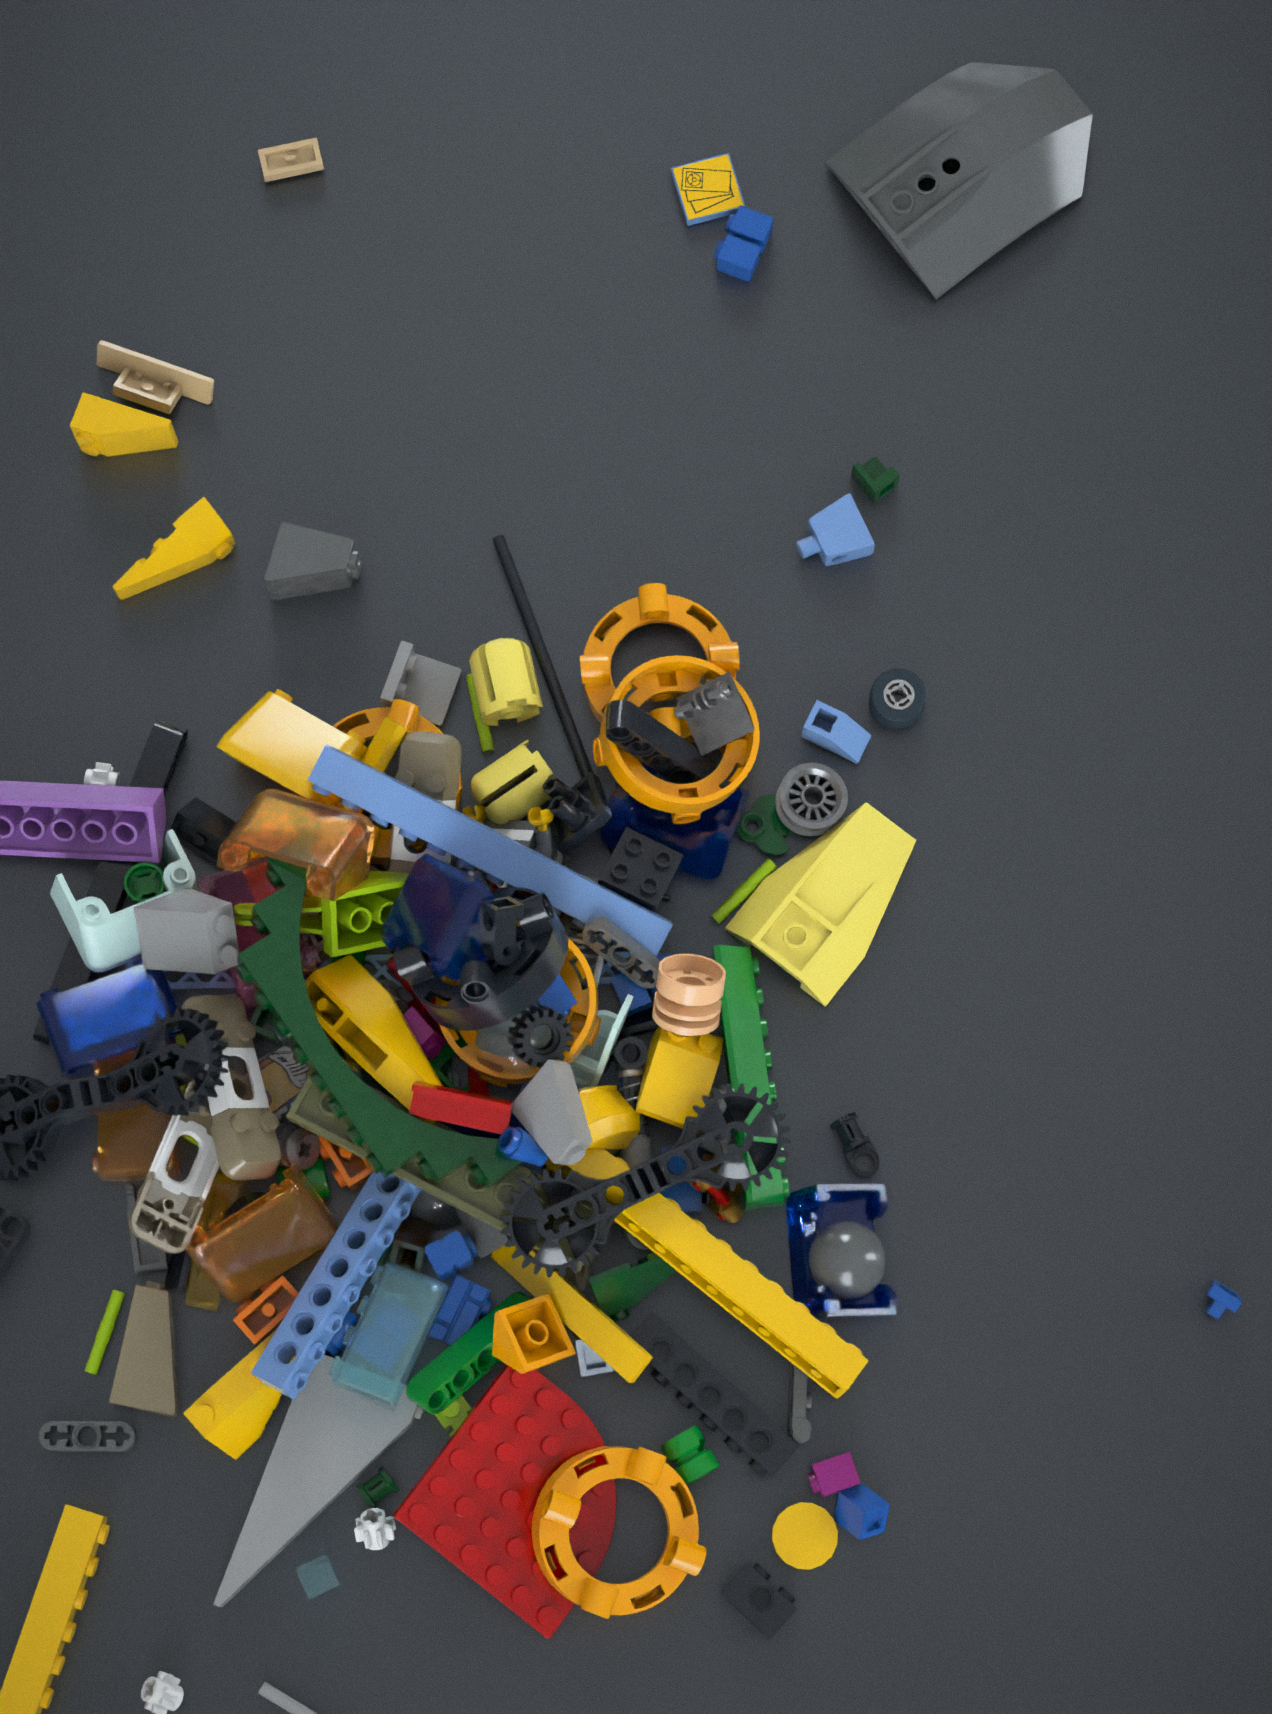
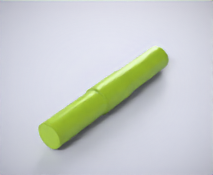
[466,673,495,754]
[710,859,777,925]
[84,1289,125,1375]

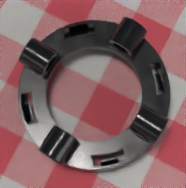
[393,871,568,1031]

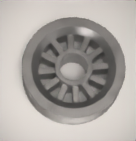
[775,763,848,837]

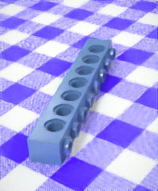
[251,1172,422,1400]

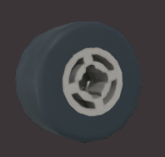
[869,668,927,729]

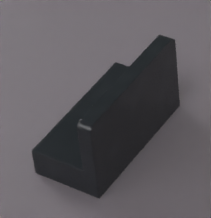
[170,797,247,869]

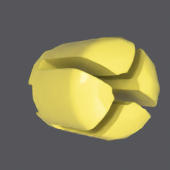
[469,638,543,726]
[471,740,553,825]

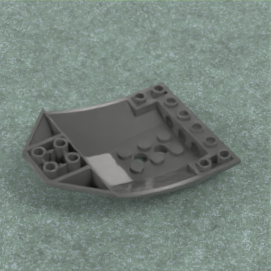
[826,62,1093,299]

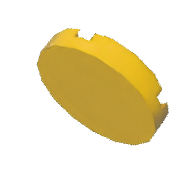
[772,1502,838,1570]

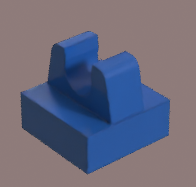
[1206,1279,1242,1320]

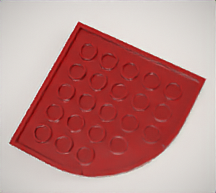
[392,1364,617,1639]

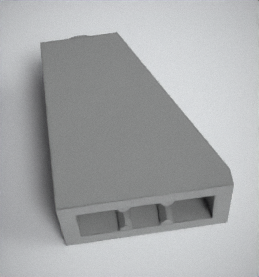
[512,1060,593,1165]

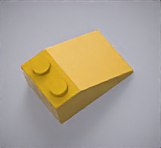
[70,392,179,457]
[635,1026,724,1129]

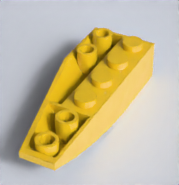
[305,955,442,1125]

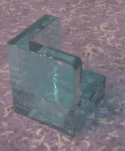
[295,1554,340,1600]

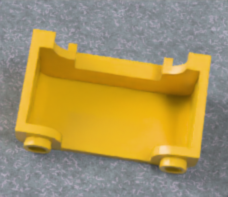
[216,689,368,815]

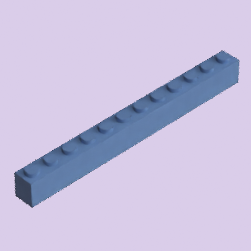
[308,744,673,956]

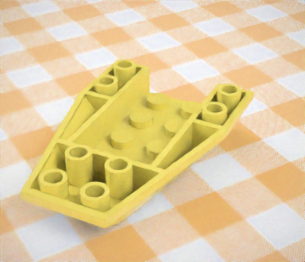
[725,802,916,1007]

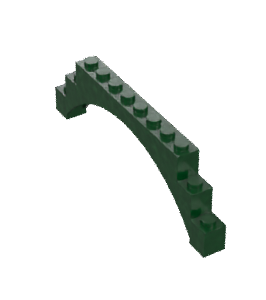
[235,838,523,1189]

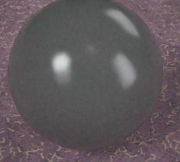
[807,1221,886,1300]

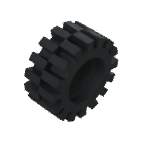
[508,1005,573,1069]

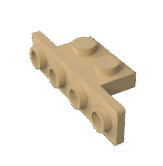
[97,340,214,414]

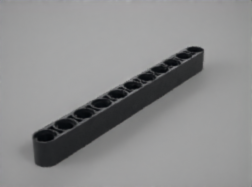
[33,720,188,1050]

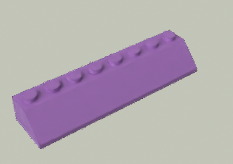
[0,781,167,863]

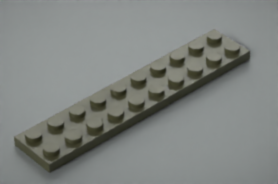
[286,1072,595,1271]

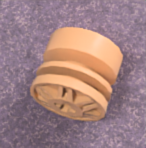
[652,954,726,1036]

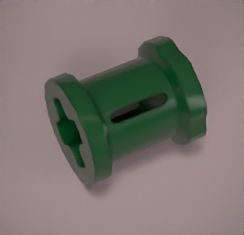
[355,1466,399,1508]

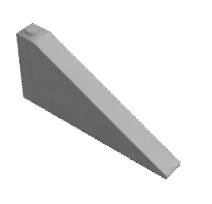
[213,1355,424,1607]

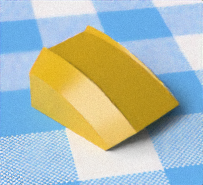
[578,1085,640,1150]

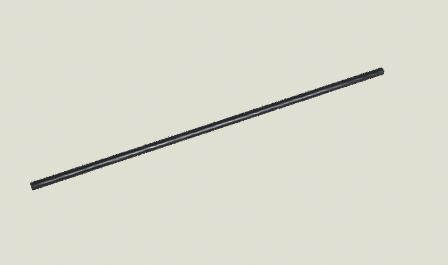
[492,535,662,954]

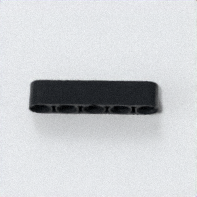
[606,700,717,784]

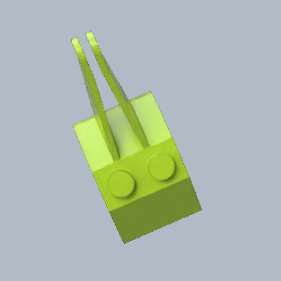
[234,870,419,957]

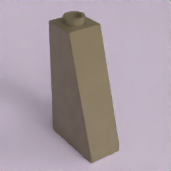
[109,1281,179,1417]

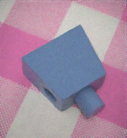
[796,493,875,566]

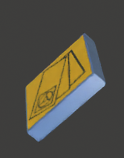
[671,153,746,226]

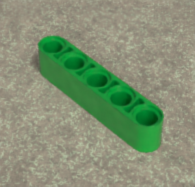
[406,1292,532,1415]

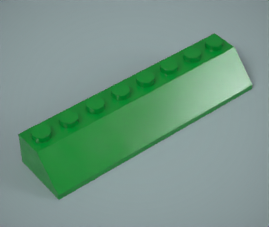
[711,945,790,1210]

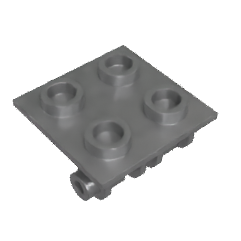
[673,672,755,756]

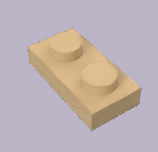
[258,137,324,182]

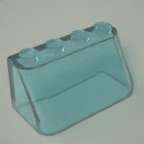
[329,1261,448,1411]

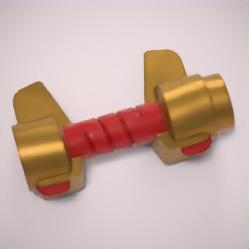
[688,1153,744,1223]

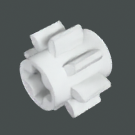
[84,762,120,786]
[354,1508,396,1550]
[141,1671,184,1714]

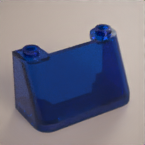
[601,760,751,879]
[381,853,495,982]
[36,958,183,1078]
[786,1184,897,1321]

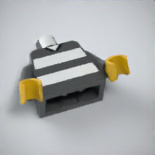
[462,804,554,888]

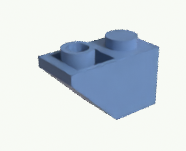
[801,700,872,764]

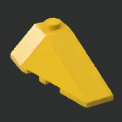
[112,497,235,600]
[183,1329,296,1460]

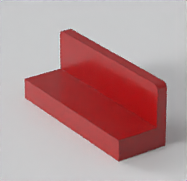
[409,1081,514,1134]

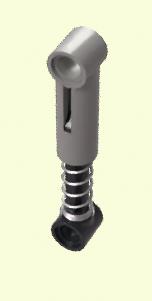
[611,1037,653,1250]

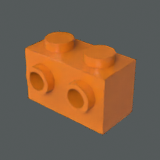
[317,1135,373,1192]
[233,1275,299,1346]

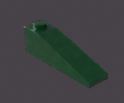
[588,1232,711,1323]

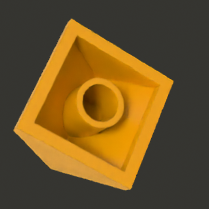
[492,1293,576,1374]

